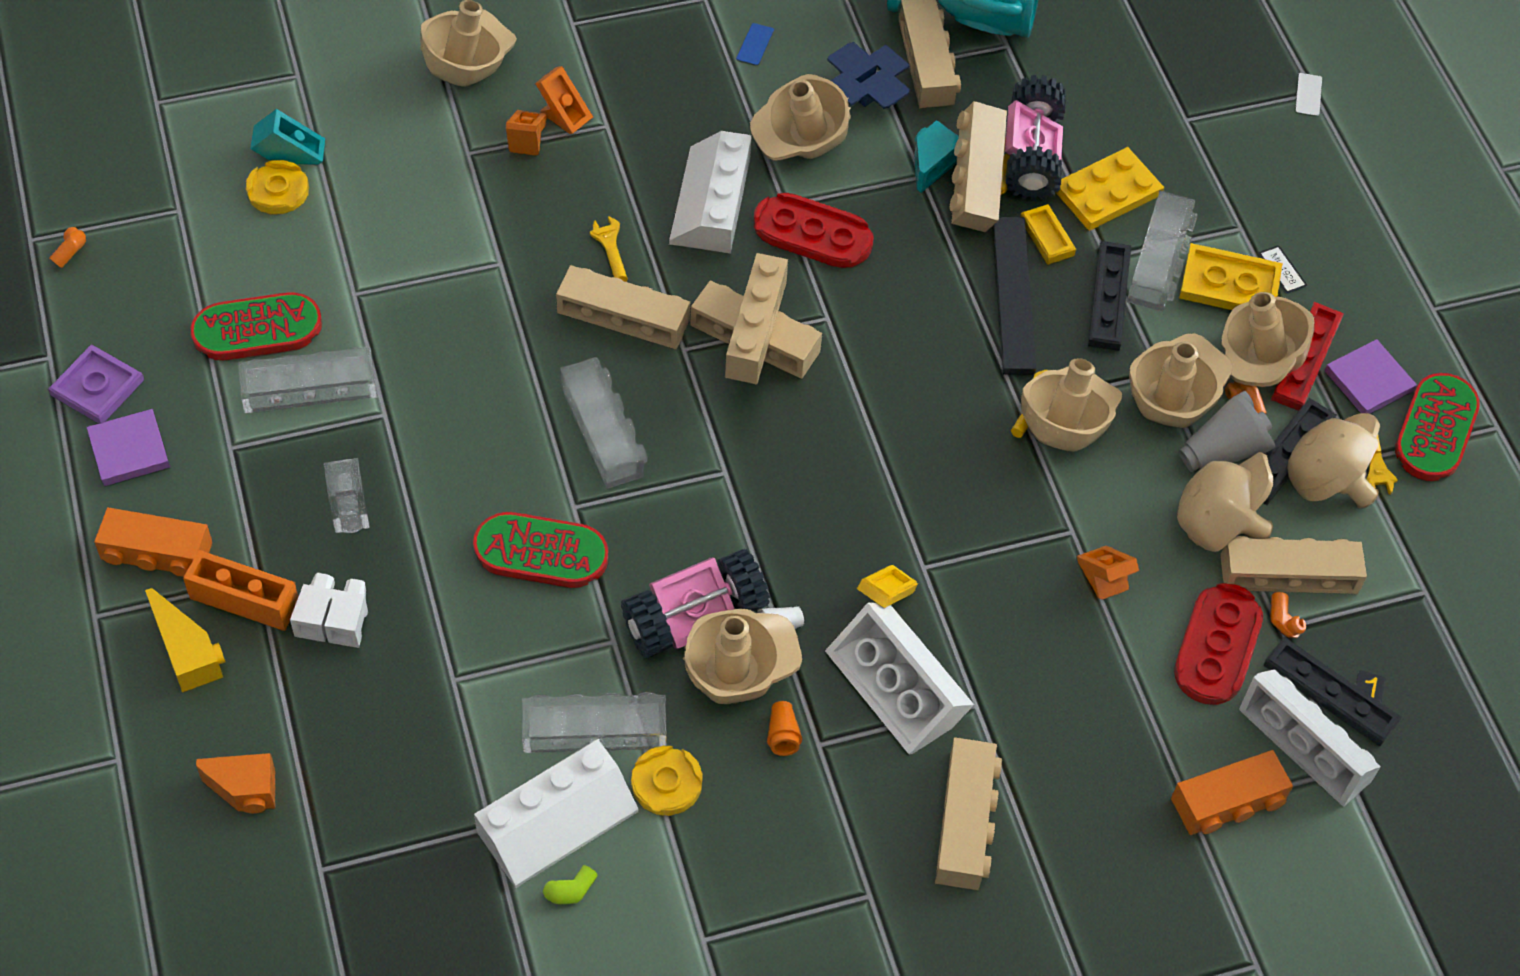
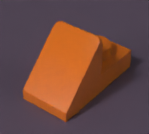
[535,66,593,134]
[506,110,547,155]
[1076,546,1139,599]

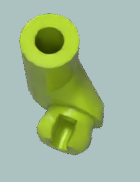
[543,865,598,905]

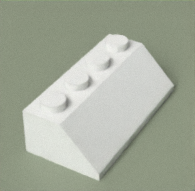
[669,131,752,253]
[825,603,974,754]
[1239,670,1381,807]
[474,739,638,888]

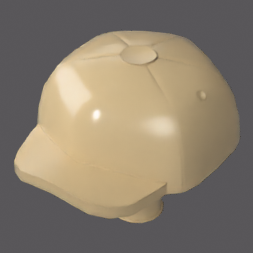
[420,0,517,87]
[750,74,851,161]
[1222,292,1314,387]
[1129,333,1234,428]
[1021,358,1122,452]
[1287,413,1380,508]
[1177,452,1273,552]
[683,609,802,704]

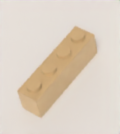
[899,0,961,108]
[950,101,1007,232]
[725,253,788,384]
[556,265,690,349]
[690,280,822,379]
[1220,536,1367,594]
[935,737,1002,890]

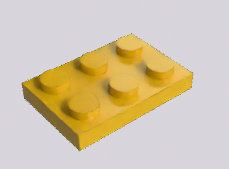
[1055,147,1164,231]
[1179,243,1283,310]

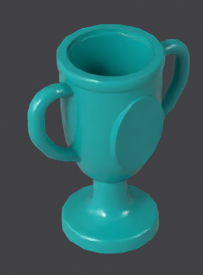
[887,0,1039,37]

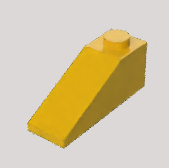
[145,588,225,692]

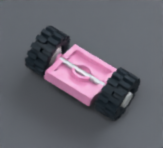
[1005,75,1066,201]
[621,549,770,658]

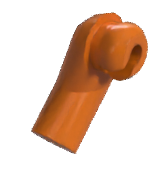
[49,227,86,268]
[1225,381,1267,414]
[1270,592,1306,638]

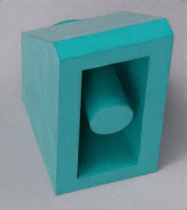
[250,109,325,165]
[914,120,959,193]

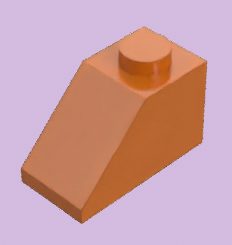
[196,753,275,814]

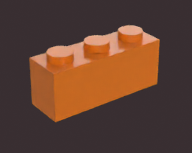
[94,507,213,577]
[183,550,298,631]
[1171,750,1293,835]

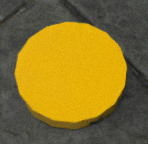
[246,160,309,214]
[631,745,703,816]

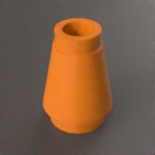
[767,701,802,756]

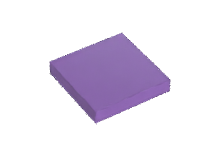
[1324,339,1417,414]
[48,344,144,424]
[87,409,170,486]

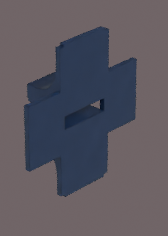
[827,42,910,109]

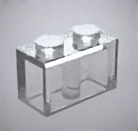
[324,458,370,533]

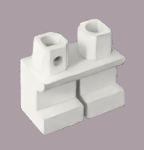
[290,573,368,648]

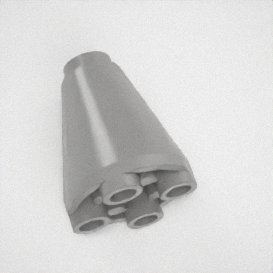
[1179,391,1275,472]

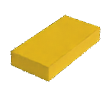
[1020,204,1076,265]
[857,565,918,608]

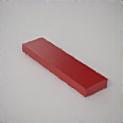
[1271,302,1344,411]

